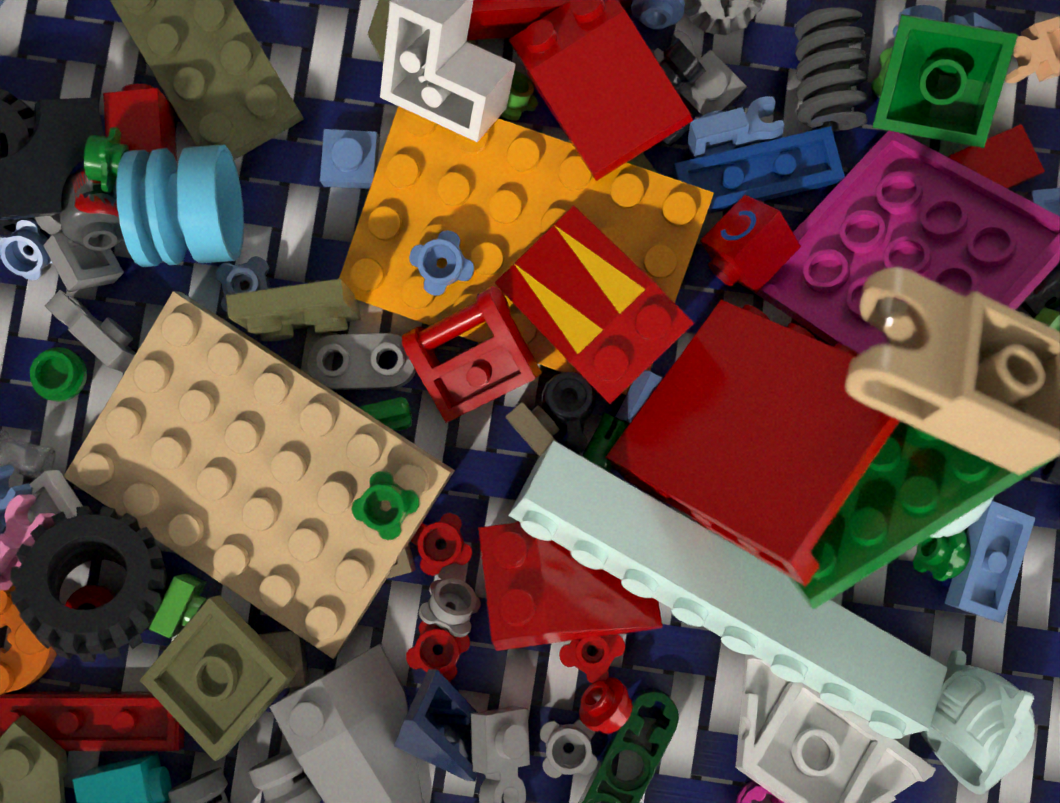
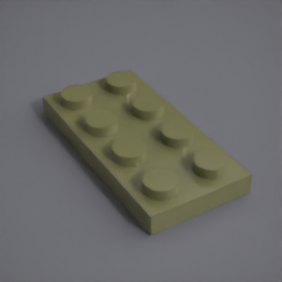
[110,0,304,160]

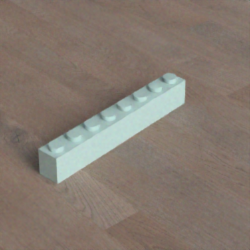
[509,441,948,739]

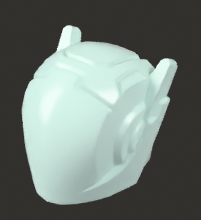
[921,650,1035,795]

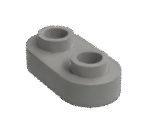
[307,333,416,391]

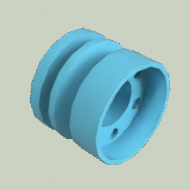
[116,144,244,267]

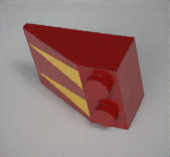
[494,205,694,404]

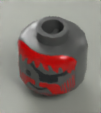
[59,168,124,251]

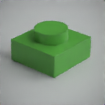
[149,573,207,639]

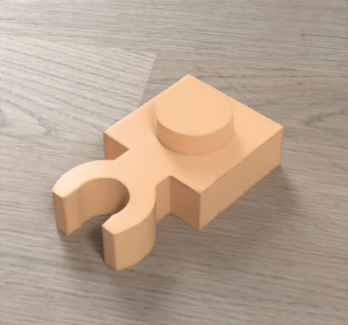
[1005,16,1060,83]

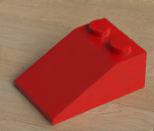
[509,0,693,181]
[478,522,663,651]

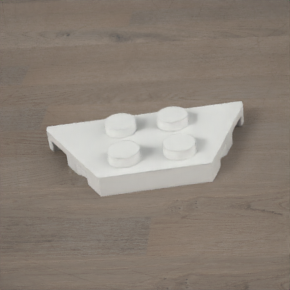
[736,654,936,803]

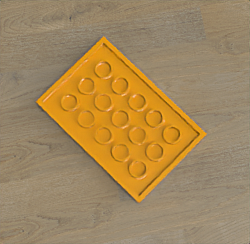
[339,106,714,395]

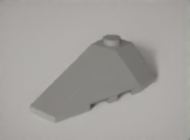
[270,644,425,803]

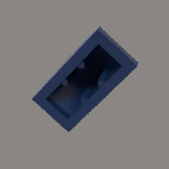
[394,669,478,782]

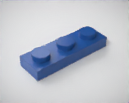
[672,126,845,215]

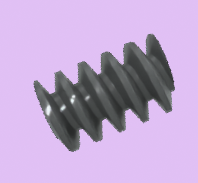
[795,7,868,131]

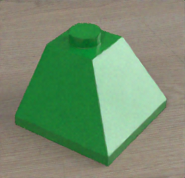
[872,14,1018,148]

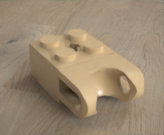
[846,267,1060,475]

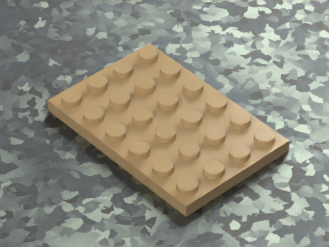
[63,291,455,659]

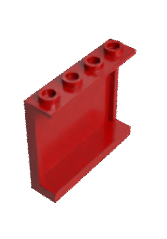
[606,300,900,586]

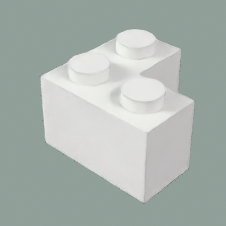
[380,0,516,142]

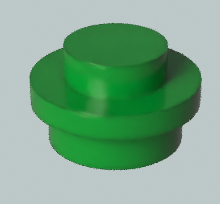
[30,347,87,402]

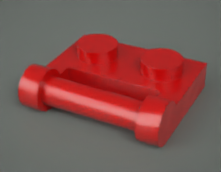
[402,286,542,423]

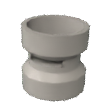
[248,749,322,803]

